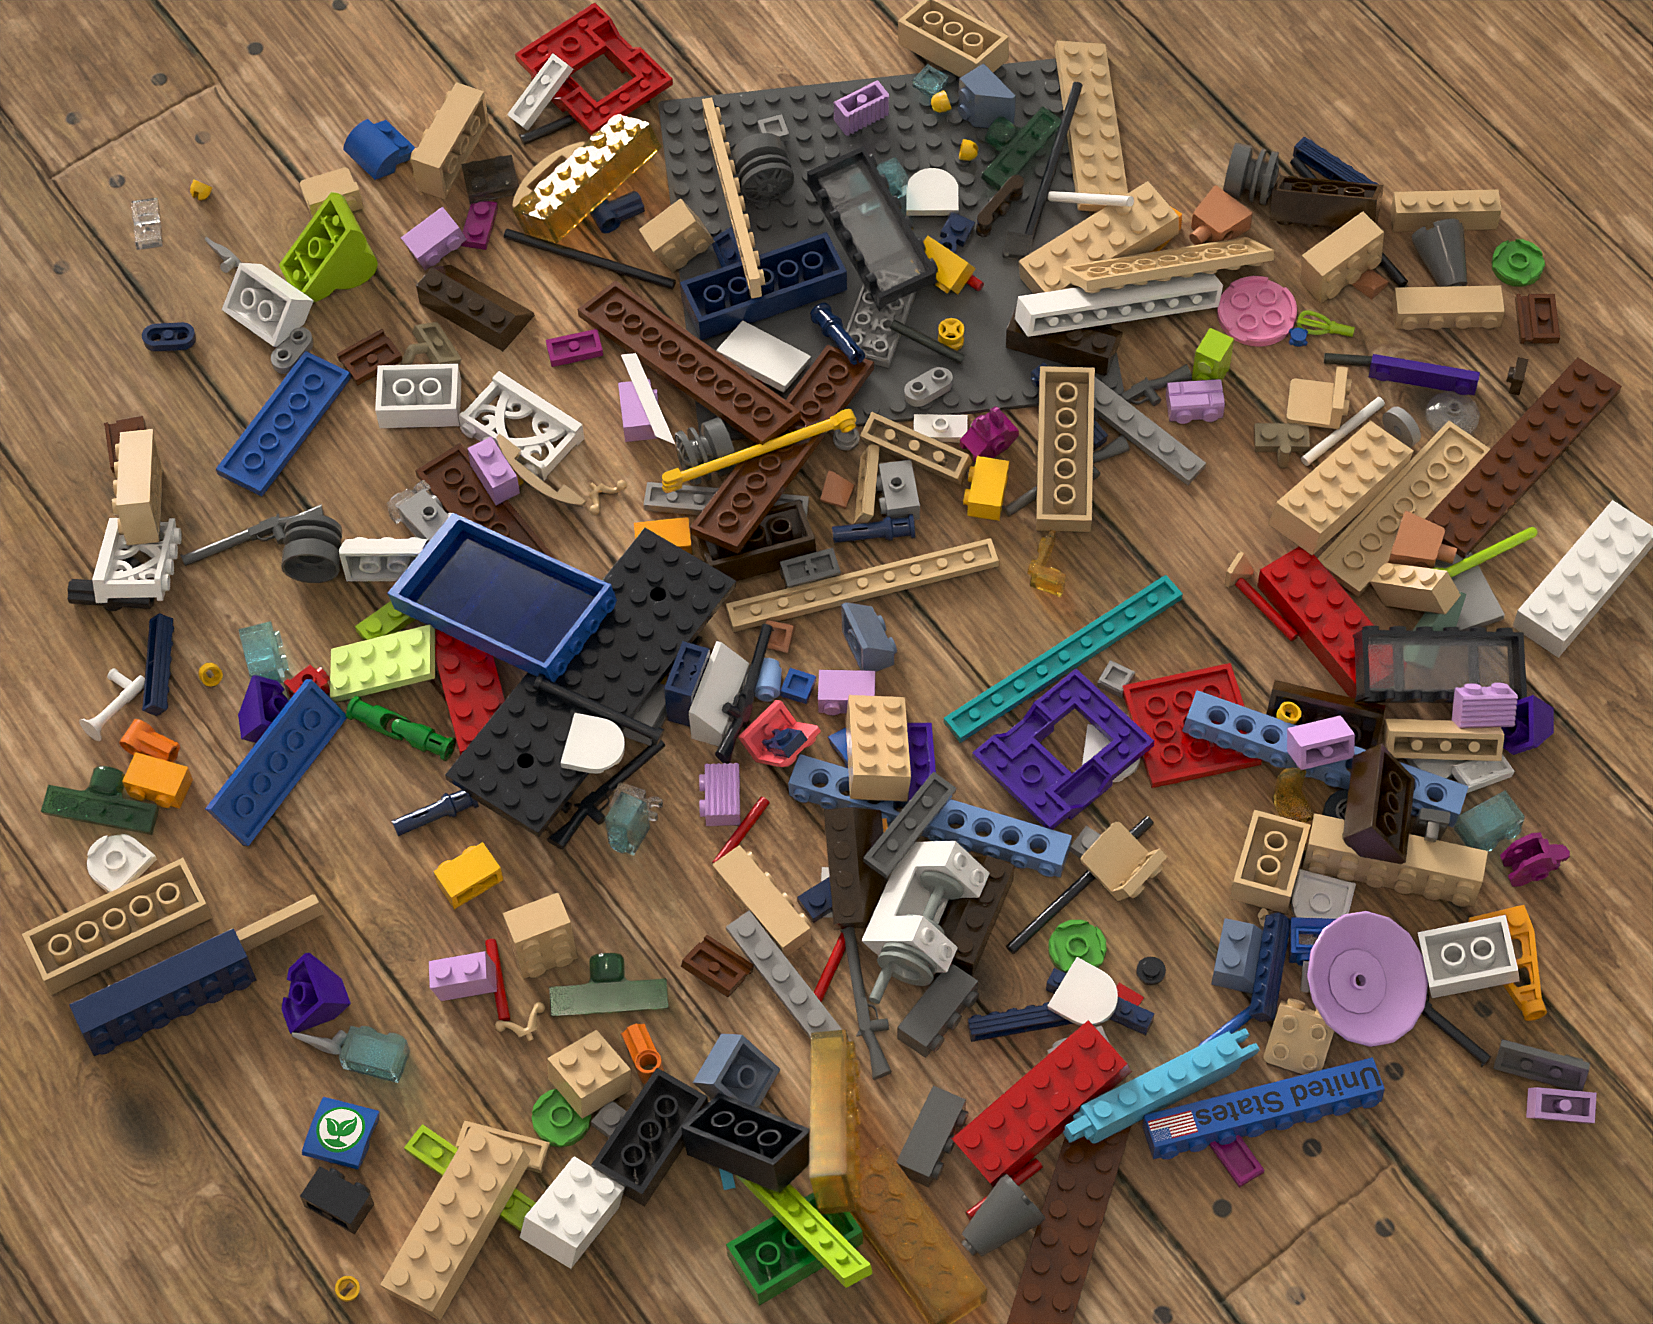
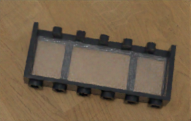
[807,146,938,311]
[1353,626,1527,704]

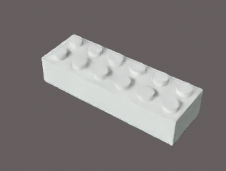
[1513,500,1653,658]

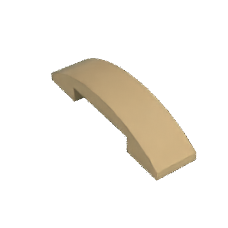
[512,142,589,223]
[496,433,586,507]

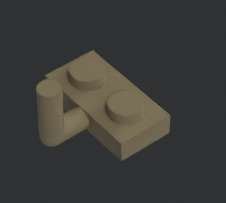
[400,322,462,366]
[1254,423,1310,468]

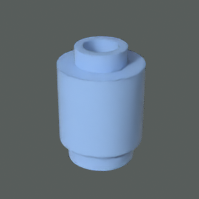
[755,658,782,702]

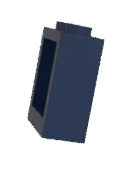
[664,641,710,727]

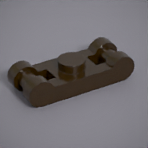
[976,175,1024,237]

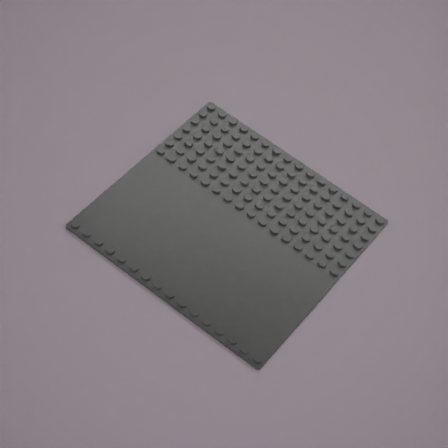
[658,58,1124,441]

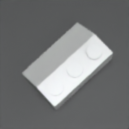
[222,263,314,347]
[339,537,428,581]
[689,641,750,746]

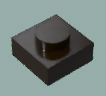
[1506,357,1529,396]

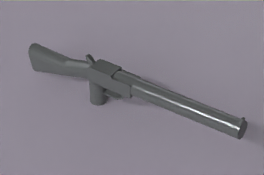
[1094,364,1192,420]
[1002,434,1129,517]
[180,504,324,566]
[840,927,892,1080]

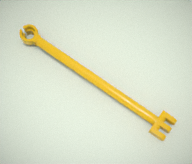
[662,409,856,493]

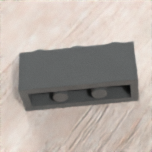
[897,963,979,1058]
[896,1086,969,1187]

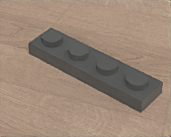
[863,771,957,878]

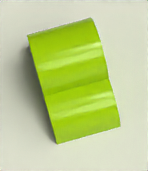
[279,192,378,303]

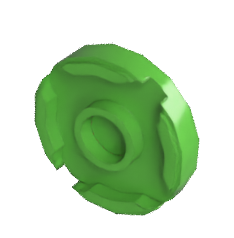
[1491,239,1545,287]
[1048,920,1107,973]
[532,1089,592,1147]

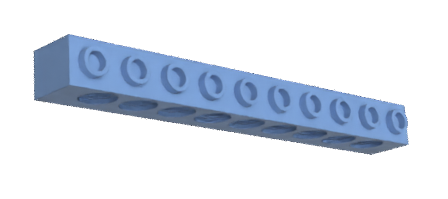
[1182,690,1469,827]
[788,754,1072,878]

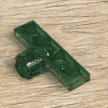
[981,106,1061,191]
[41,766,159,835]
[549,953,669,1017]

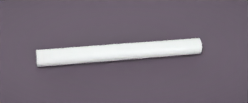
[1048,191,1134,207]
[1301,397,1385,466]

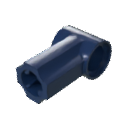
[589,191,645,233]

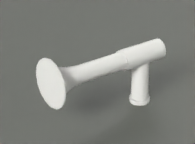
[79,668,145,741]

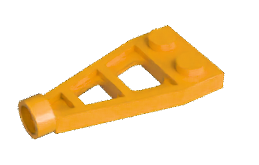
[1467,905,1547,1021]

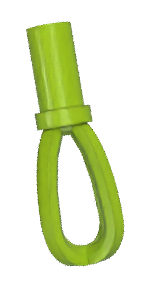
[1297,310,1355,337]

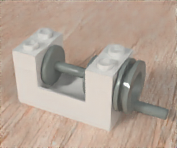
[862,841,990,1004]

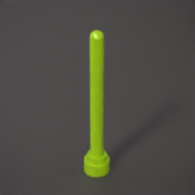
[1432,527,1538,578]

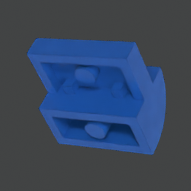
[343,119,416,180]

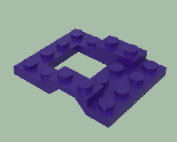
[972,669,1154,830]

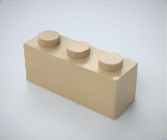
[1370,563,1461,614]

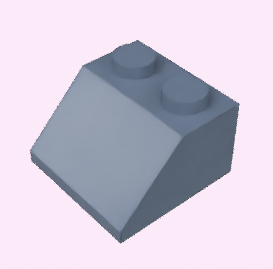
[958,63,1016,130]
[841,602,897,672]
[1211,918,1263,993]
[692,1034,780,1108]

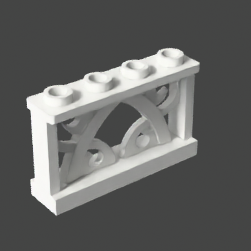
[458,371,584,482]
[92,518,182,603]

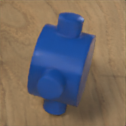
[1288,328,1308,347]

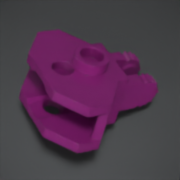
[960,406,1019,463]
[1500,832,1570,887]

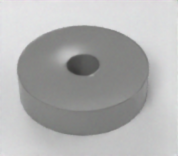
[1382,407,1421,448]

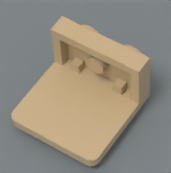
[300,167,363,218]
[1286,366,1352,429]
[1081,822,1167,901]
[1263,998,1334,1075]

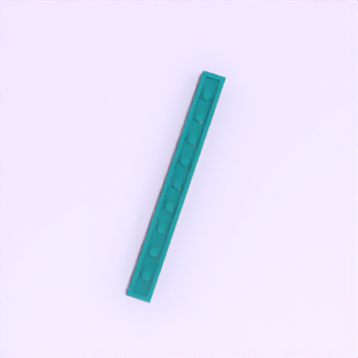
[943,575,1183,743]

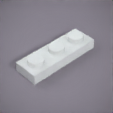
[507,54,574,130]

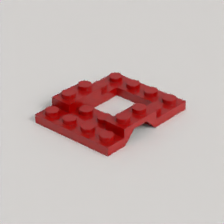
[515,2,673,137]

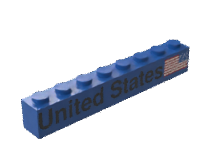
[1142,1057,1385,1159]

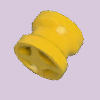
[938,318,965,351]

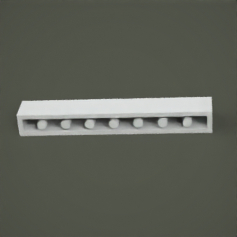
[1015,272,1223,337]

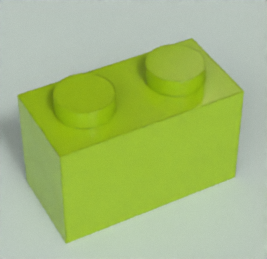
[1191,328,1234,382]

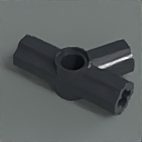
[67,557,155,611]

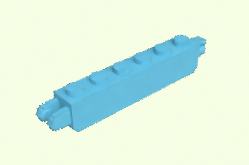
[1063,1028,1260,1143]

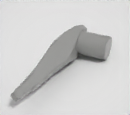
[205,237,242,273]
[292,1030,349,1054]

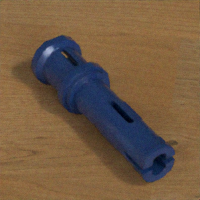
[810,303,865,365]
[832,514,916,543]
[391,790,479,836]

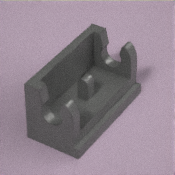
[779,548,841,589]

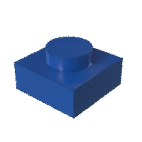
[780,668,816,704]

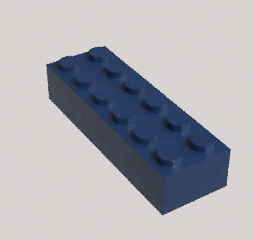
[680,232,847,340]
[69,928,256,1056]

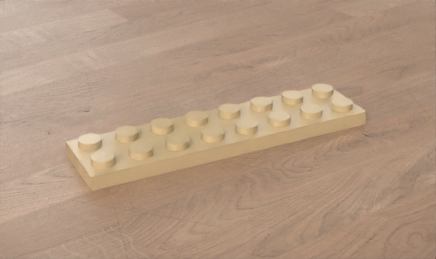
[1054,40,1128,212]
[1062,237,1274,293]
[1318,421,1490,597]

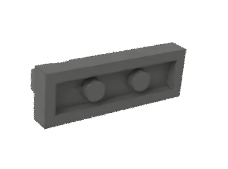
[1411,808,1451,842]
[1494,1039,1590,1091]

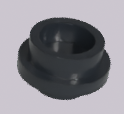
[1136,957,1166,985]

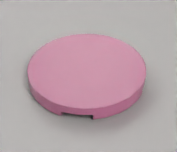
[1217,276,1297,347]

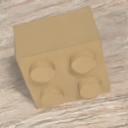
[639,198,715,272]
[547,1030,631,1119]

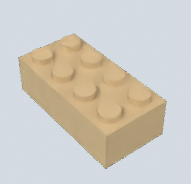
[898,0,1009,78]
[410,82,489,199]
[112,429,163,546]
[845,695,911,801]

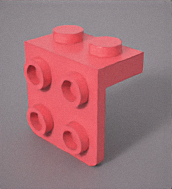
[738,700,821,767]

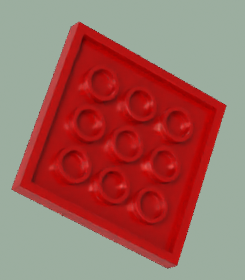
[1122,663,1262,788]

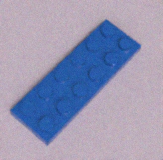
[216,351,351,497]
[205,679,347,846]

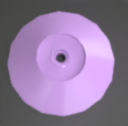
[1307,911,1428,1047]

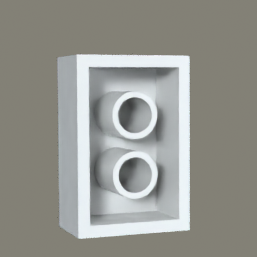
[375,364,461,428]
[1418,915,1520,998]
[520,1157,625,1269]

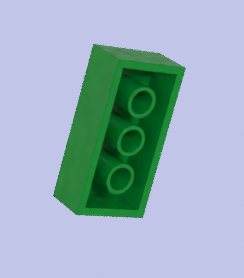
[726,1182,863,1306]

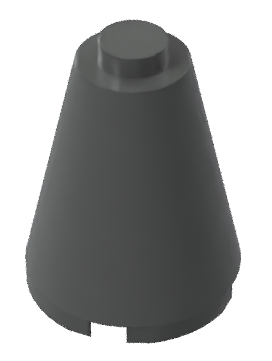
[1411,219,1468,287]
[961,1174,1046,1257]

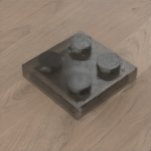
[461,155,519,204]

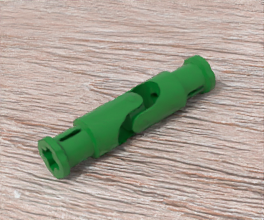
[345,696,456,761]

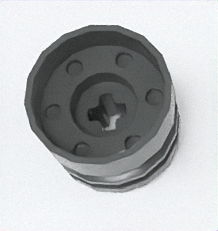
[732,133,795,202]
[1223,142,1279,206]
[675,417,738,486]
[281,514,343,583]

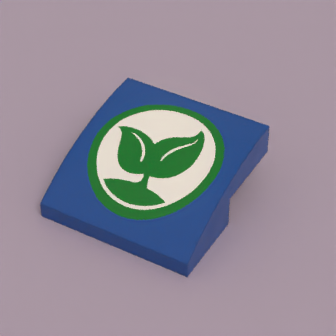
[302,1097,379,1170]

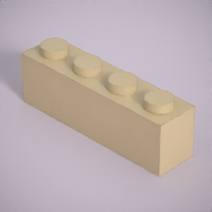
[1390,189,1501,232]
[1392,285,1505,330]
[860,412,973,485]
[1382,719,1504,761]
[712,845,812,957]

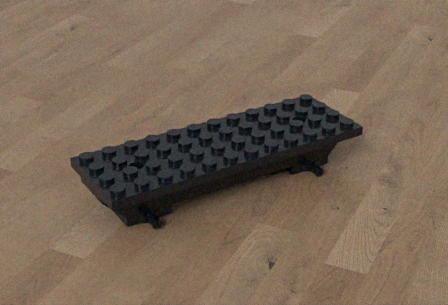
[445,528,736,837]

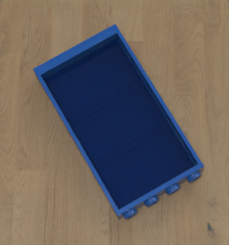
[387,513,617,682]

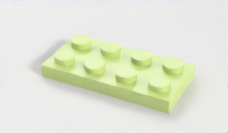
[330,624,435,702]

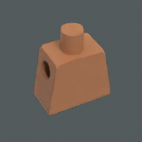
[1189,185,1253,245]
[1388,511,1457,569]

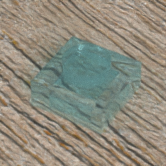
[912,64,948,98]

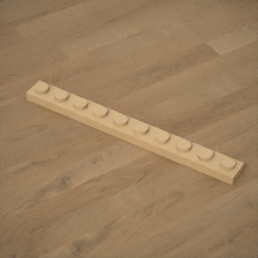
[702,97,765,298]
[726,538,999,632]

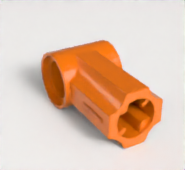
[119,719,180,763]
[621,1023,664,1084]

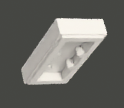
[914,414,968,443]
[1451,754,1515,793]

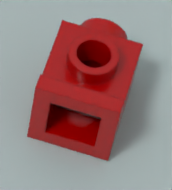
[283,665,330,698]

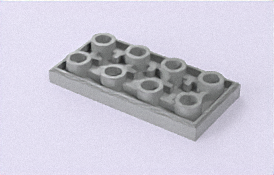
[839,270,917,368]
[1434,552,1505,631]

